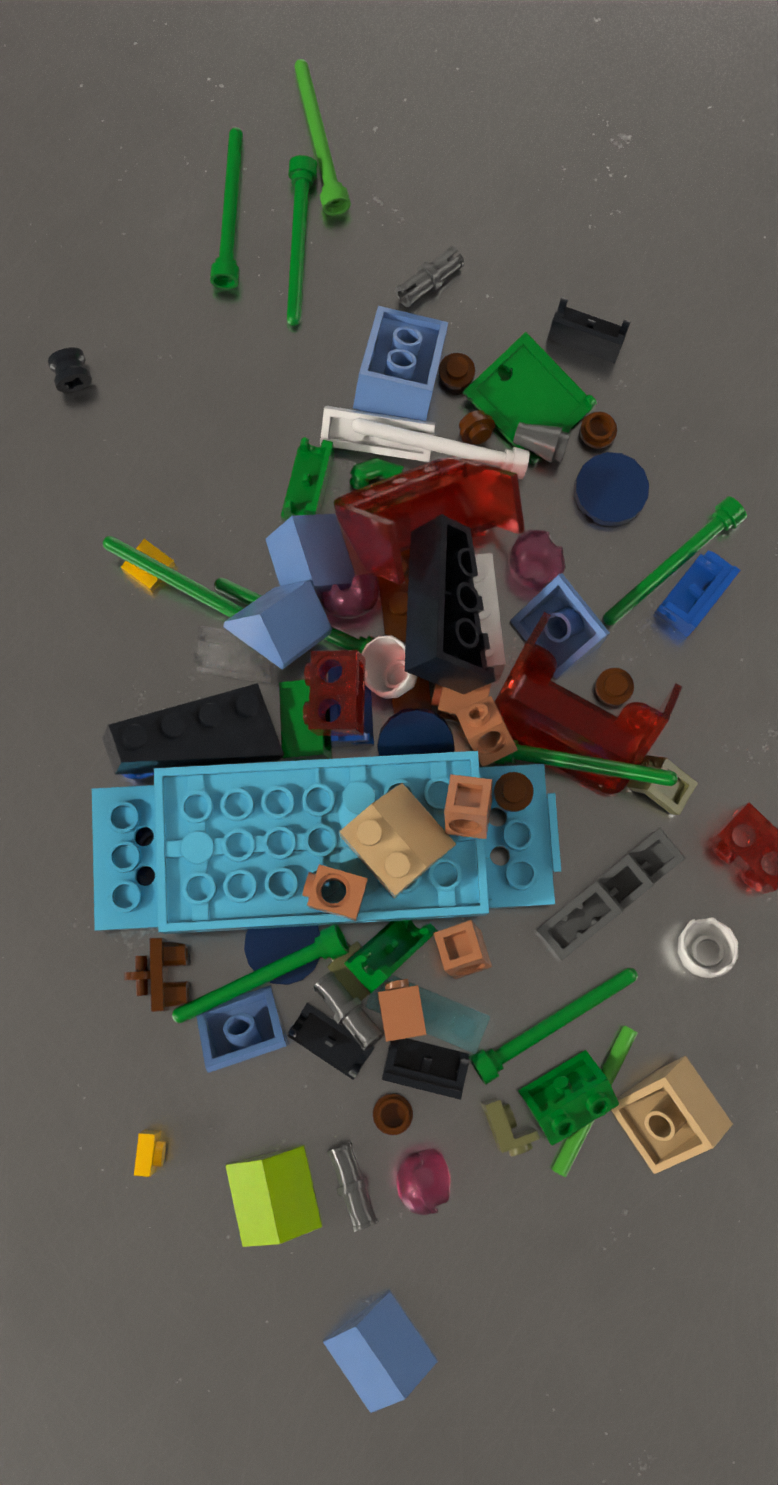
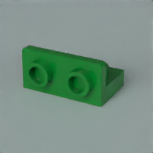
[518,1050,619,1145]

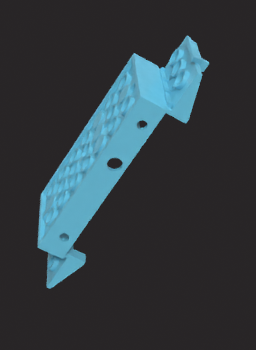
[92,751,561,934]

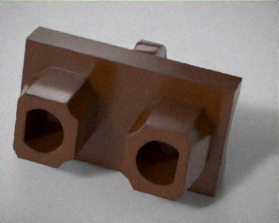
[124,938,190,1012]

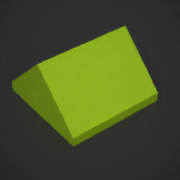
[225,1145,322,1247]

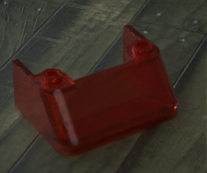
[333,456,525,585]
[495,612,682,794]

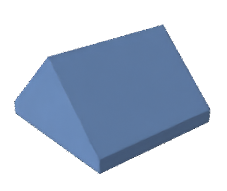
[266,514,359,599]
[510,573,610,679]
[223,580,332,670]
[196,985,290,1073]
[323,1290,438,1413]

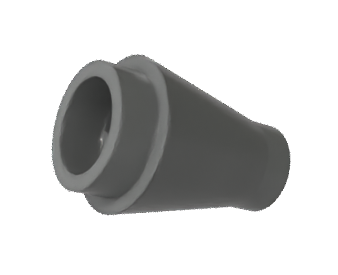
[513,422,571,463]

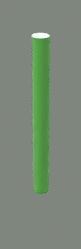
[552,1026,638,1177]

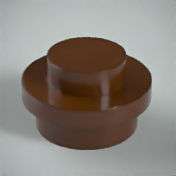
[439,353,475,390]
[459,410,495,445]
[580,412,617,449]
[595,668,634,706]
[494,772,534,812]
[373,1093,413,1135]

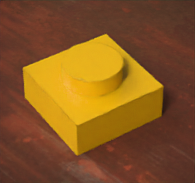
[121,538,176,593]
[134,1129,166,1177]

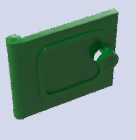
[463,332,597,465]

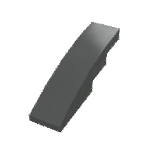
[537,827,686,960]

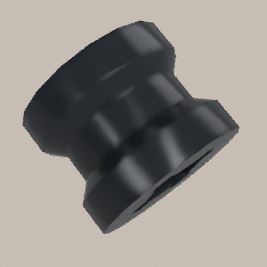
[48,347,92,393]

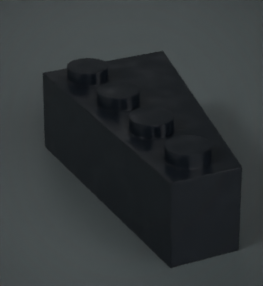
[404,514,496,694]
[102,683,284,775]

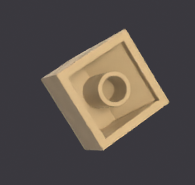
[339,783,456,899]
[611,1055,733,1174]

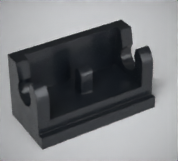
[547,297,631,363]
[287,1002,375,1080]
[381,1038,470,1100]

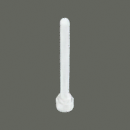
[352,418,530,480]

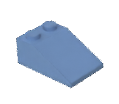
[353,306,449,421]

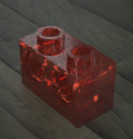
[303,650,366,736]
[708,802,778,894]

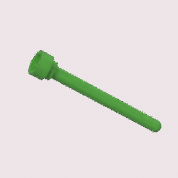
[294,59,351,216]

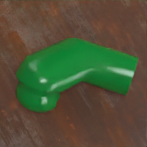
[349,458,404,490]

